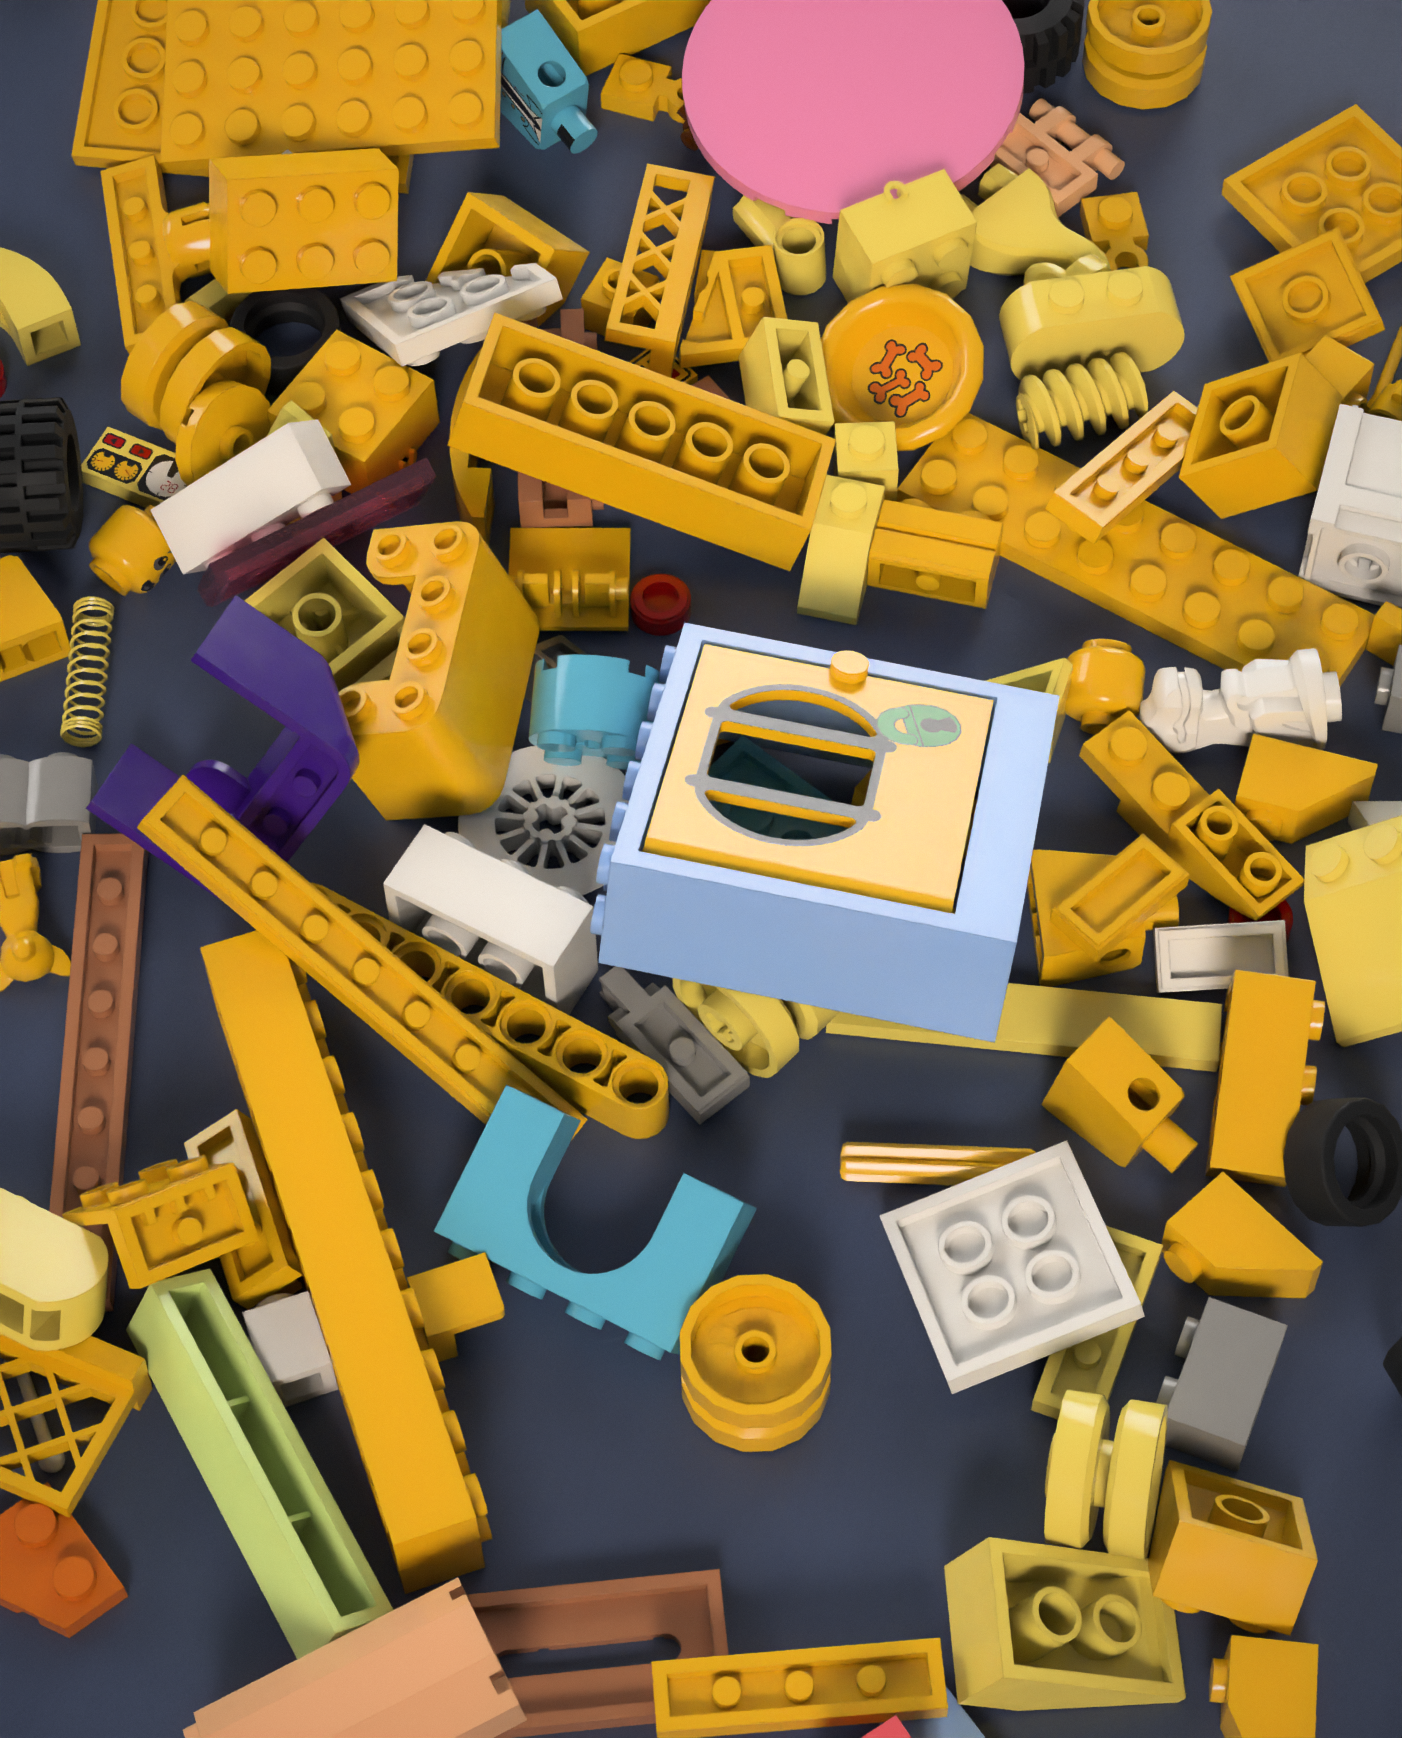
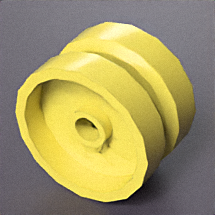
[672,978,839,1078]
[1044,1389,1168,1559]

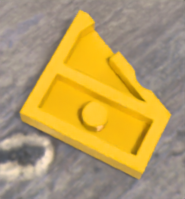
[679,245,788,368]

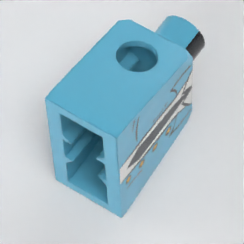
[500,9,598,154]

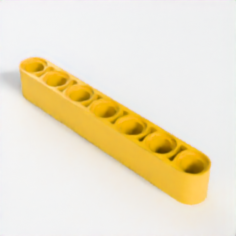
[310,882,670,1139]

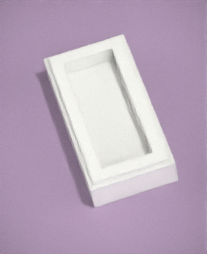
[1153,920,1288,993]

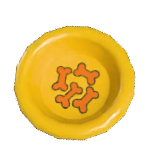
[821,284,984,451]

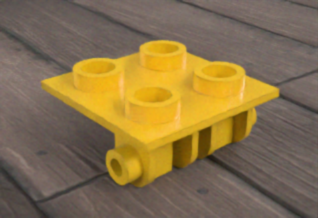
[508,528,631,631]

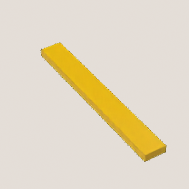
[137,775,588,1140]

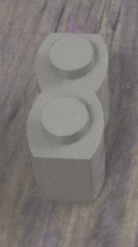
[0,752,98,855]

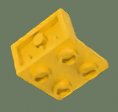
[62,1155,260,1289]

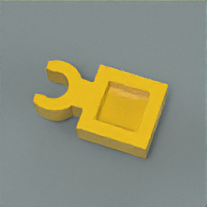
[600,53,685,124]
[1079,192,1149,271]

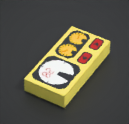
[81,427,187,508]

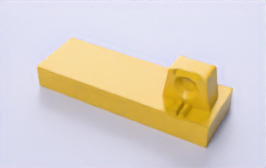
[184,1109,303,1310]

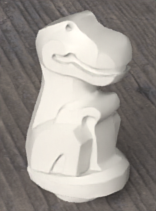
[1139,648,1342,754]

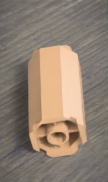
[183,1577,527,1738]

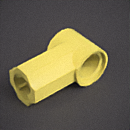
[733,195,826,295]

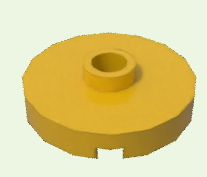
[175,379,270,486]

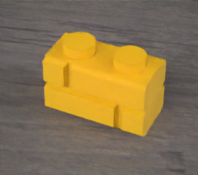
[867,499,1003,609]

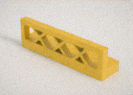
[604,163,715,378]

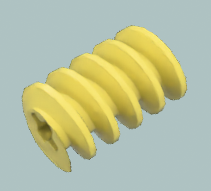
[1016,352,1148,450]

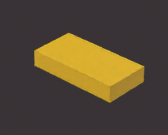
[1050,834,1190,962]

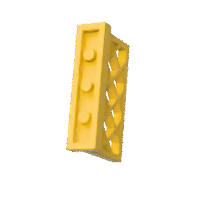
[0,1333,153,1518]

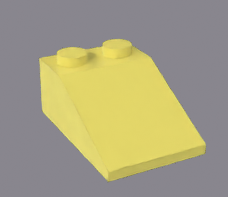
[1304,815,1402,1047]
[944,1537,1186,1711]

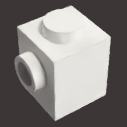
[242,1291,339,1407]

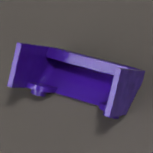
[86,595,359,901]

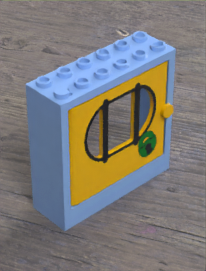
[590,623,1060,1043]

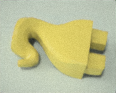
[960,163,1111,285]

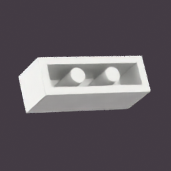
[151,420,351,577]

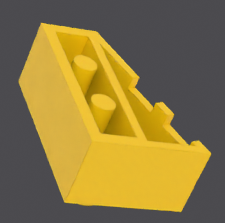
[1205,969,1325,1187]

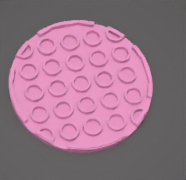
[682,0,1024,224]

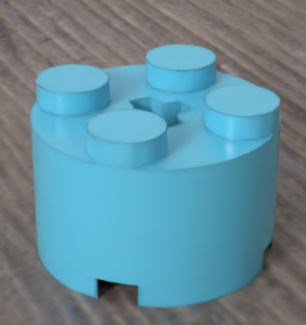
[529,654,661,770]

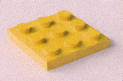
[1221,104,1402,283]

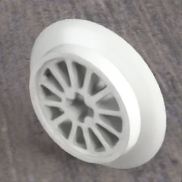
[458,746,629,896]

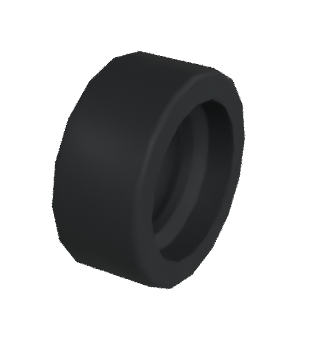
[229,288,341,396]
[1283,1098,1402,1227]

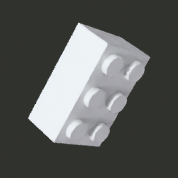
[383,824,598,1015]

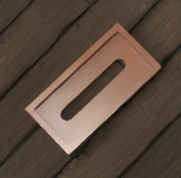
[467,1569,729,1738]

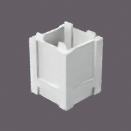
[1298,404,1402,609]

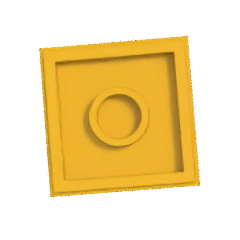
[1230,227,1385,363]

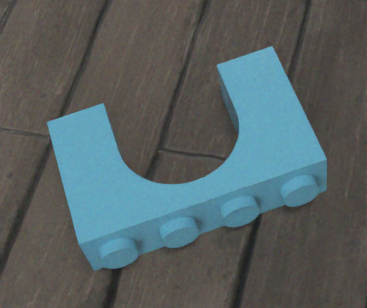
[434,1085,757,1360]

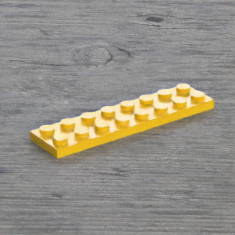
[897,413,1375,687]

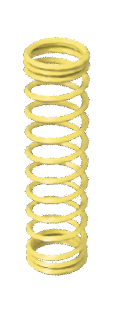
[60,596,114,747]

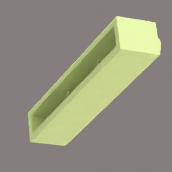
[126,1268,393,1659]

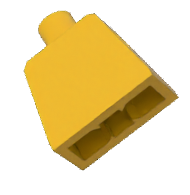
[0,555,71,682]
[1027,849,1179,987]
[1041,1016,1198,1174]

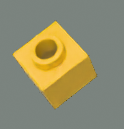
[581,257,660,347]

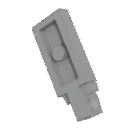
[599,966,750,1125]

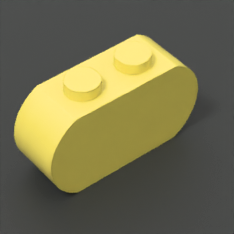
[999,266,1185,381]
[0,1188,109,1351]

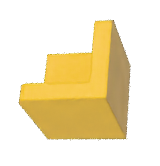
[407,1252,505,1362]

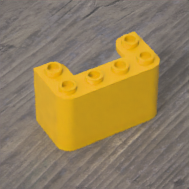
[339,521,540,821]

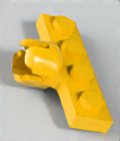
[100,155,211,355]

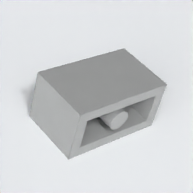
[1156,1297,1288,1472]

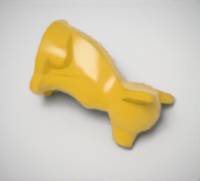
[0,853,71,993]

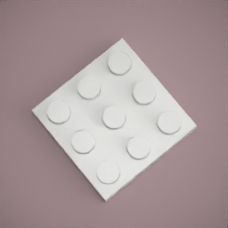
[880,1140,1145,1394]

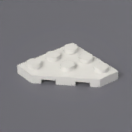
[340,263,563,366]

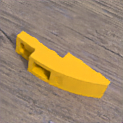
[1079,710,1304,921]

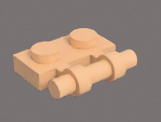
[989,98,1125,217]

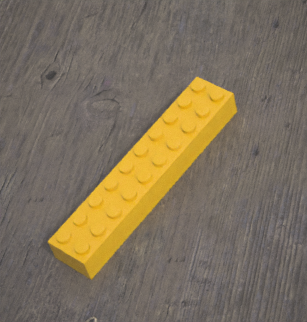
[200,930,493,1594]

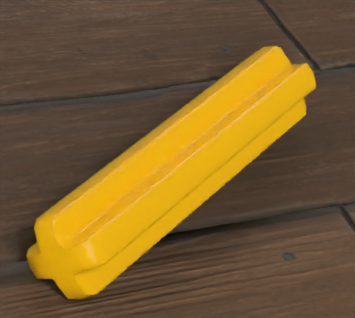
[840,1142,1036,1185]

